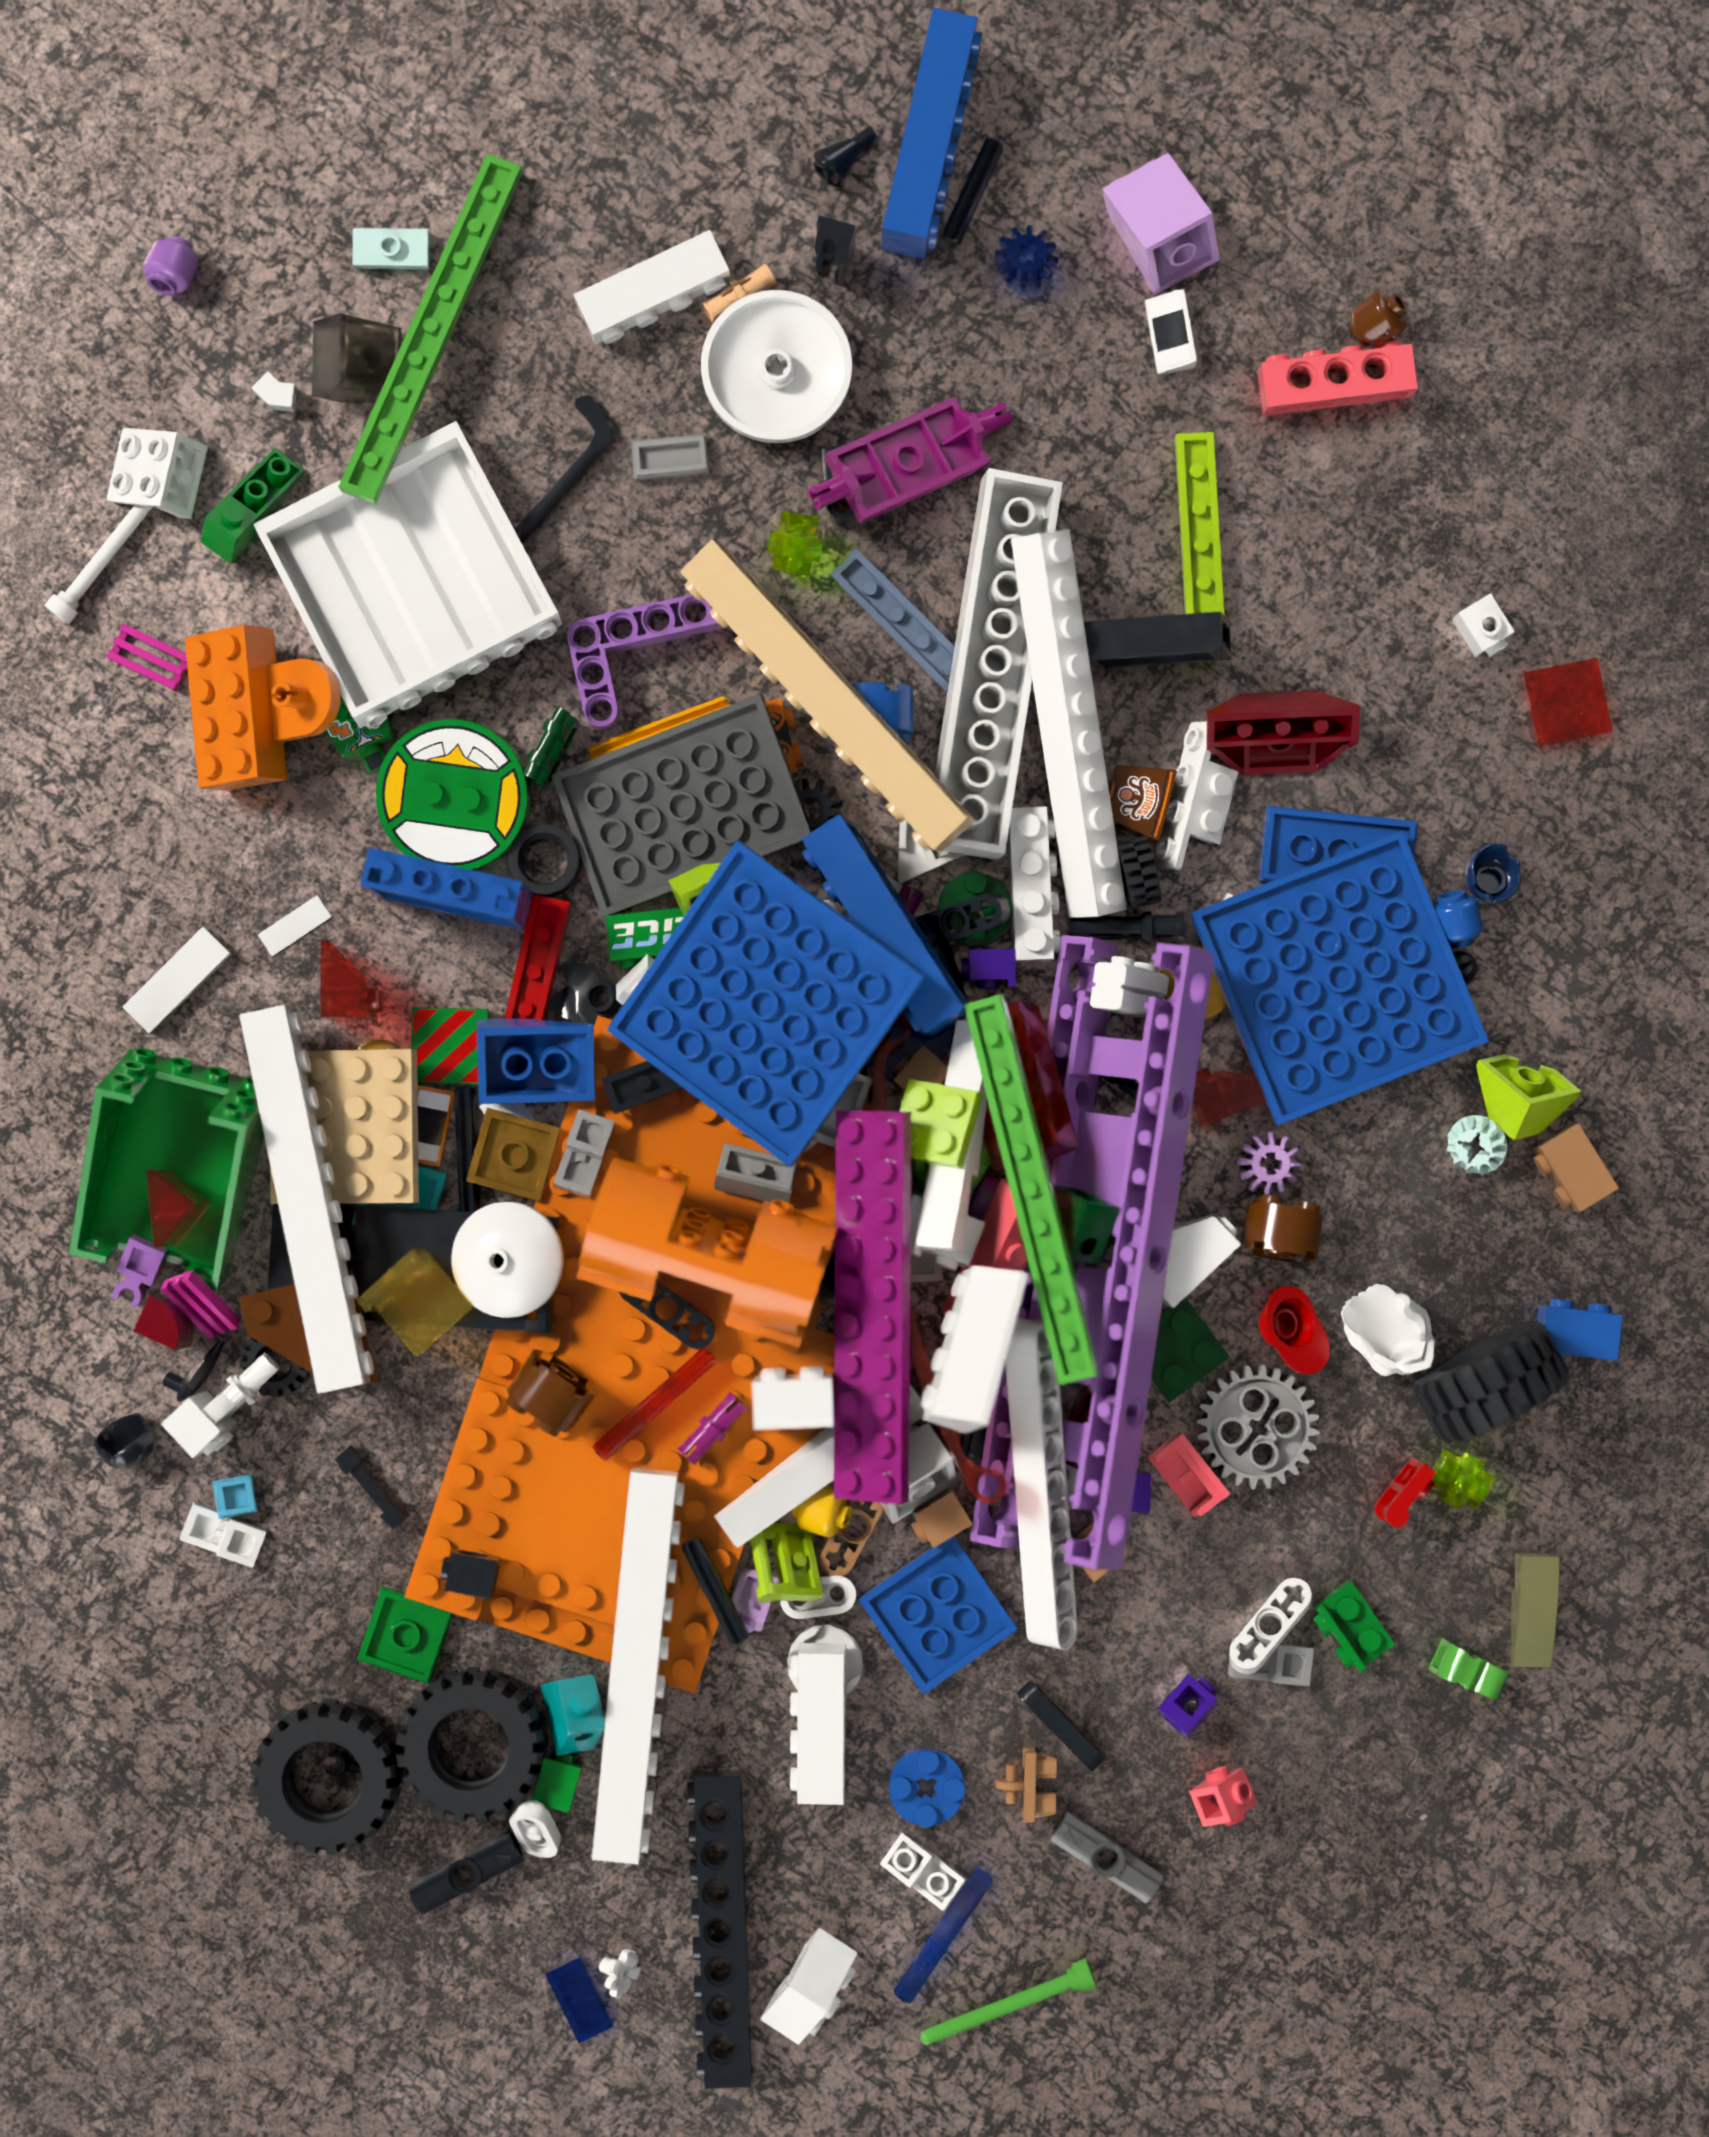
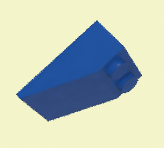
[476,1019,595,1104]

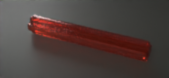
[592,1347,717,1461]

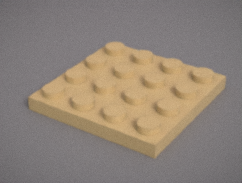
[270,1049,419,1204]

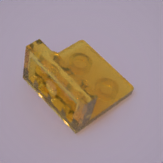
[356,1249,473,1356]

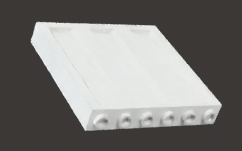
[253,421,563,728]

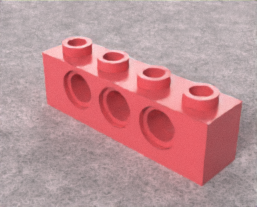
[1257,340,1418,416]

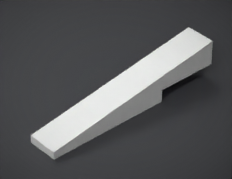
[915,1020,987,1252]
[714,1383,925,1548]

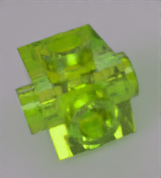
[767,511,823,576]
[1431,1449,1495,1511]

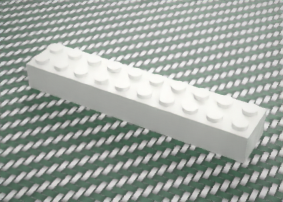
[931,468,1063,860]

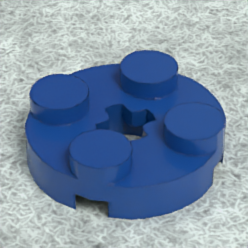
[889,1748,965,1828]

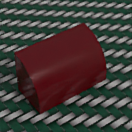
[133,1294,194,1350]

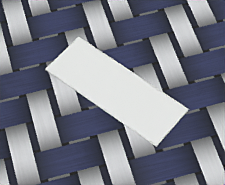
[258,895,332,956]

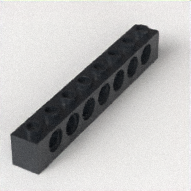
[687,1769,752,2089]

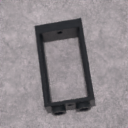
[1084,611,1232,669]

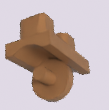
[995,1747,1057,1823]

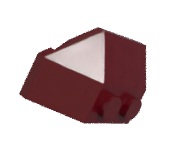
[1206,690,1360,775]

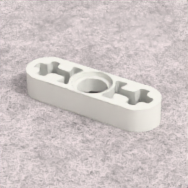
[1229,1578,1312,1674]

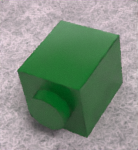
[532,1751,584,1813]

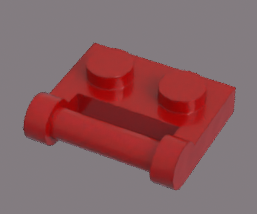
[1374,1457,1437,1527]

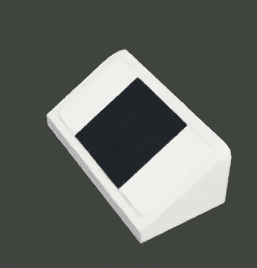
[1144,289,1197,375]

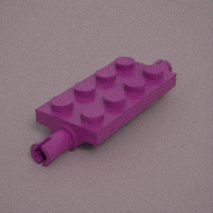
[808,396,1012,524]

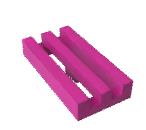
[106,623,187,691]
[161,1270,241,1339]

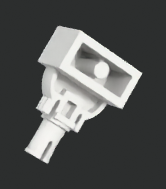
[161,1353,280,1458]

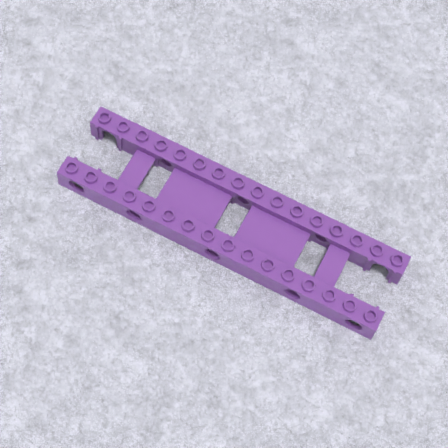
[970,935,1215,1570]

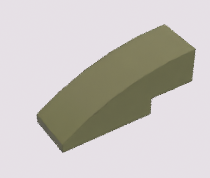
[1511,1553,1559,1668]

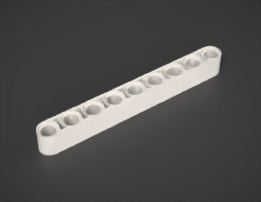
[1005,1317,1077,1650]

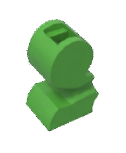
[1428,1637,1509,1701]

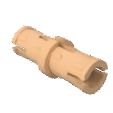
[701,264,778,323]

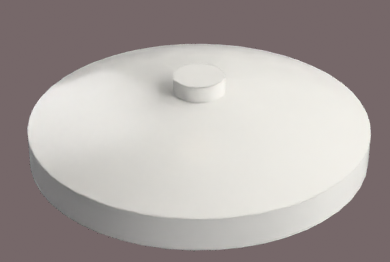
[701,290,852,443]

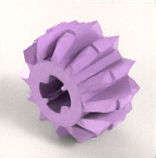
[1236,1131,1302,1196]

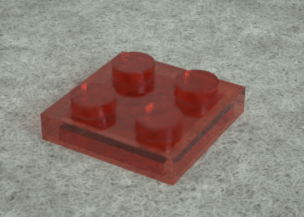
[1521,658,1613,748]

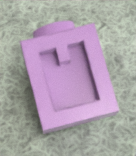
[732,1567,779,1632]

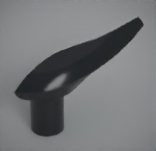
[163,1340,224,1402]

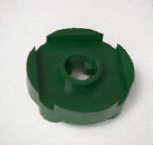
[937,871,1012,948]

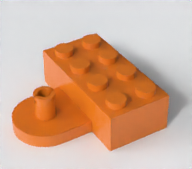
[185,624,341,791]

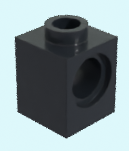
[440,1548,501,1599]

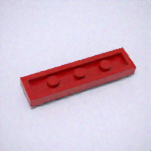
[504,894,572,1021]

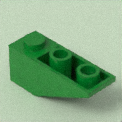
[201,448,305,564]

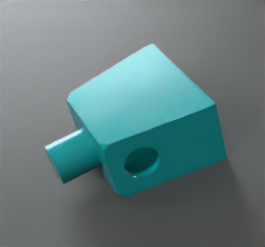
[541,1674,605,1757]

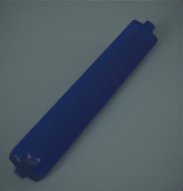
[894,1868,993,2004]

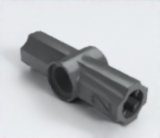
[1049,1810,1164,1904]

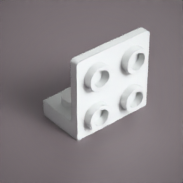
[107,428,208,519]

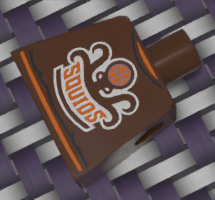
[1107,765,1177,845]

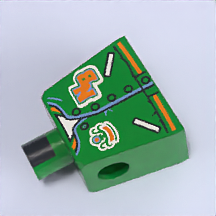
[325,696,396,774]

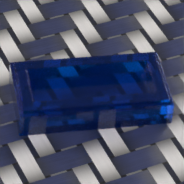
[545,1955,614,2044]

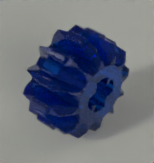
[994,224,1058,292]

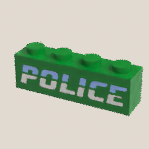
[605,908,684,970]

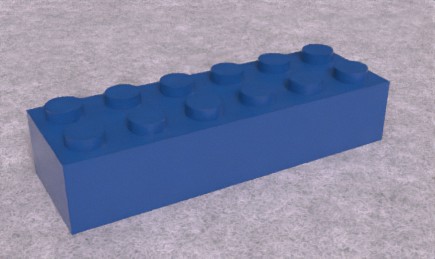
[882,7,983,260]
[801,814,968,1037]

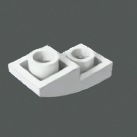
[880,1833,968,1911]

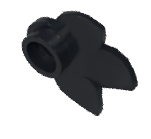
[548,962,621,1028]

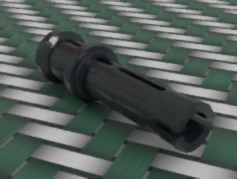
[1069,911,1184,945]

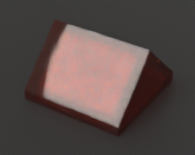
[146,1170,211,1248]

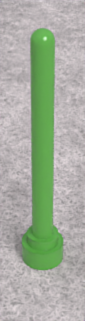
[920,1958,1097,2045]

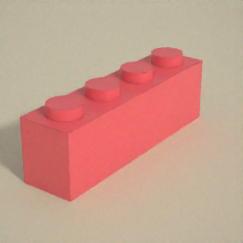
[941,1178,1028,1315]

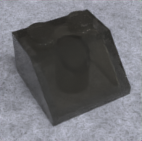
[312,313,401,403]

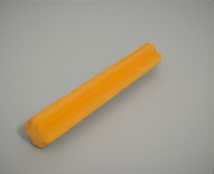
[588,696,730,760]

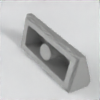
[714,1143,799,1203]

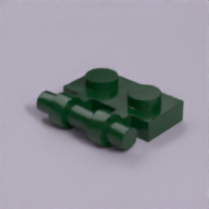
[523,706,580,791]

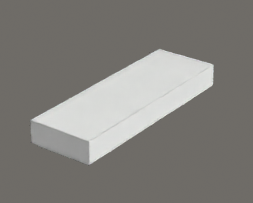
[123,927,232,1034]

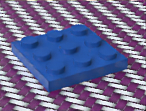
[858,1536,1018,1695]

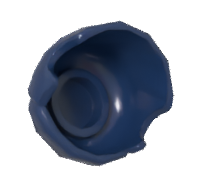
[1464,843,1521,904]

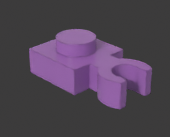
[113,1234,168,1307]

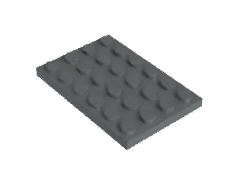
[551,693,813,918]

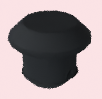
[1453,951,1477,984]

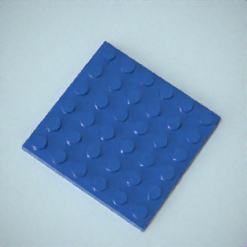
[1190,830,1489,1126]
[606,840,926,1167]

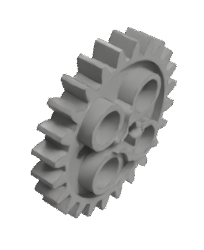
[1195,1365,1320,1489]

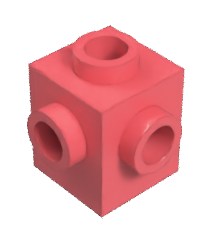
[1189,1766,1258,1827]

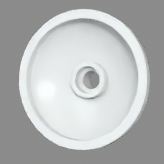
[452,1202,564,1318]

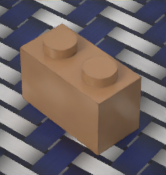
[1532,1123,1619,1212]

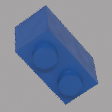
[1537,1298,1623,1361]

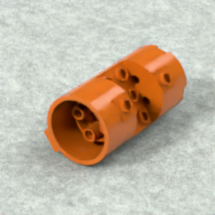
[577,1156,837,1348]

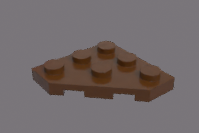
[239,1270,379,1391]

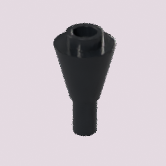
[813,126,877,183]

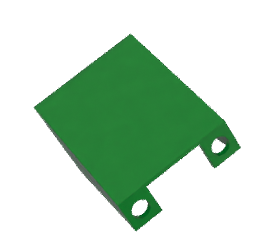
[69,1048,264,1292]

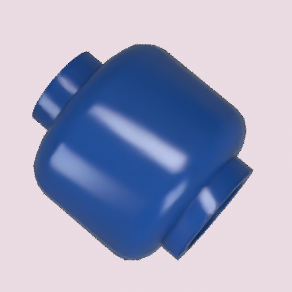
[1433,890,1483,948]

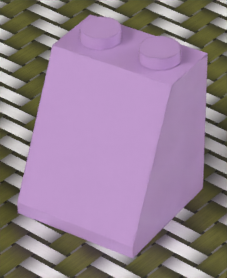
[1102,153,1220,295]

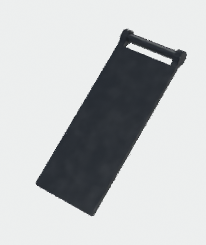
[268,1204,562,1333]

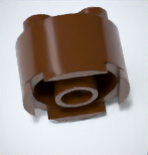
[1241,1195,1323,1263]
[506,1349,597,1437]

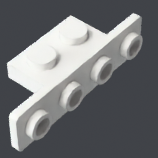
[1154,722,1238,871]

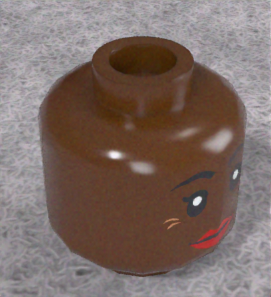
[1350,290,1408,348]

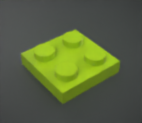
[899,1079,983,1169]

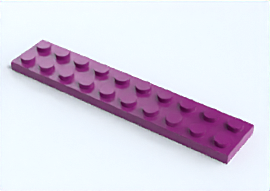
[834,1110,911,1504]

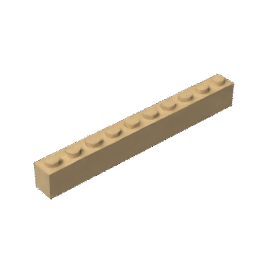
[680,539,975,852]

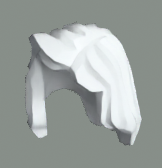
[1341,1284,1434,1376]

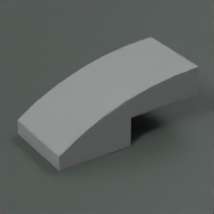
[553,1109,615,1199]
[1228,1637,1314,1686]

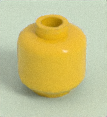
[792,1486,852,1538]

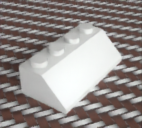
[921,1266,1028,1434]

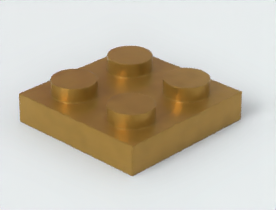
[466,1108,561,1202]

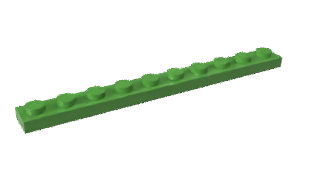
[338,154,523,505]
[964,994,1100,1385]

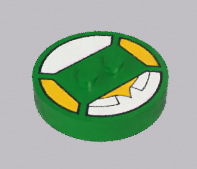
[376,719,531,870]

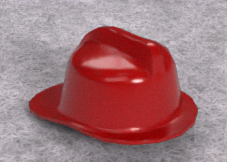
[1258,1285,1330,1375]

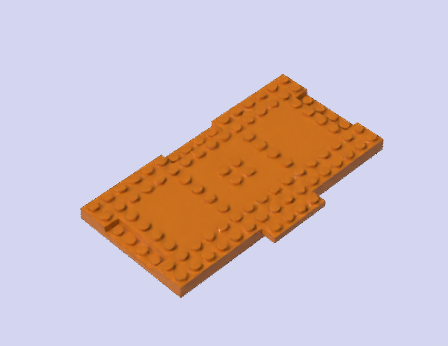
[404,1015,887,1693]

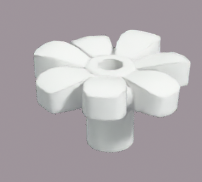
[599,1949,641,1999]

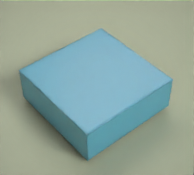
[212,1474,258,1519]

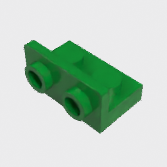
[1312,1580,1395,1673]

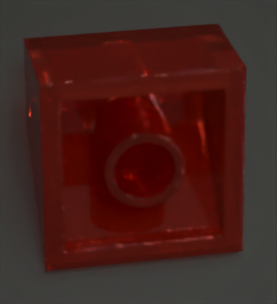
[320,940,384,1021]

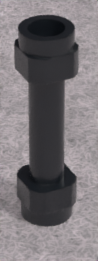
[334,1445,410,1530]

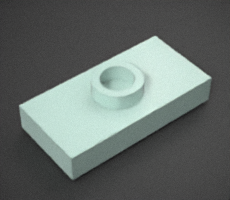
[352,228,430,270]

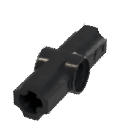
[407,1830,525,1916]

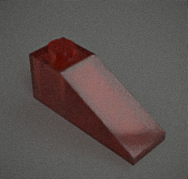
[1191,1067,1266,1128]

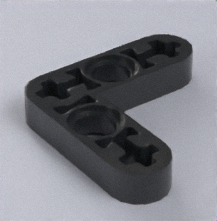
[914,893,1010,1002]

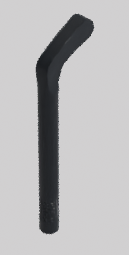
[515,395,614,544]

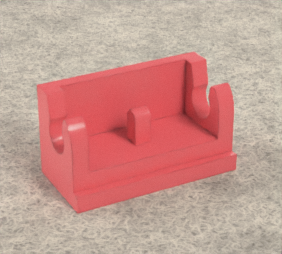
[1147,1431,1230,1518]

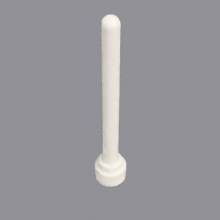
[44,505,153,625]

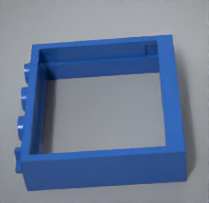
[360,847,533,931]

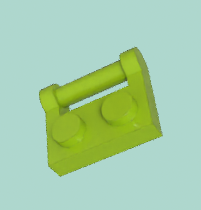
[749,1523,824,1603]

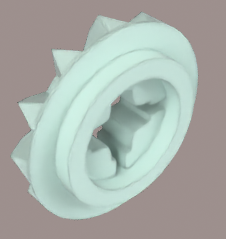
[1446,1115,1507,1175]

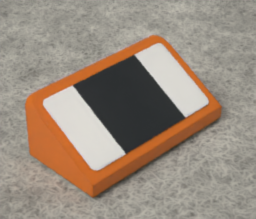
[417,1085,454,1167]

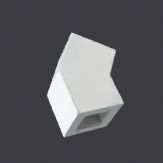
[251,371,298,413]

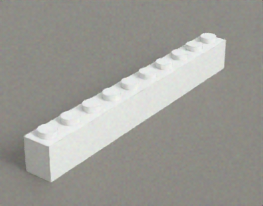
[1011,529,1127,918]
[239,1005,374,1394]
[592,1468,685,1864]

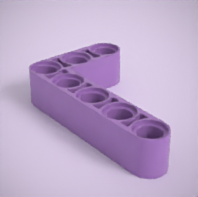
[567,594,730,732]

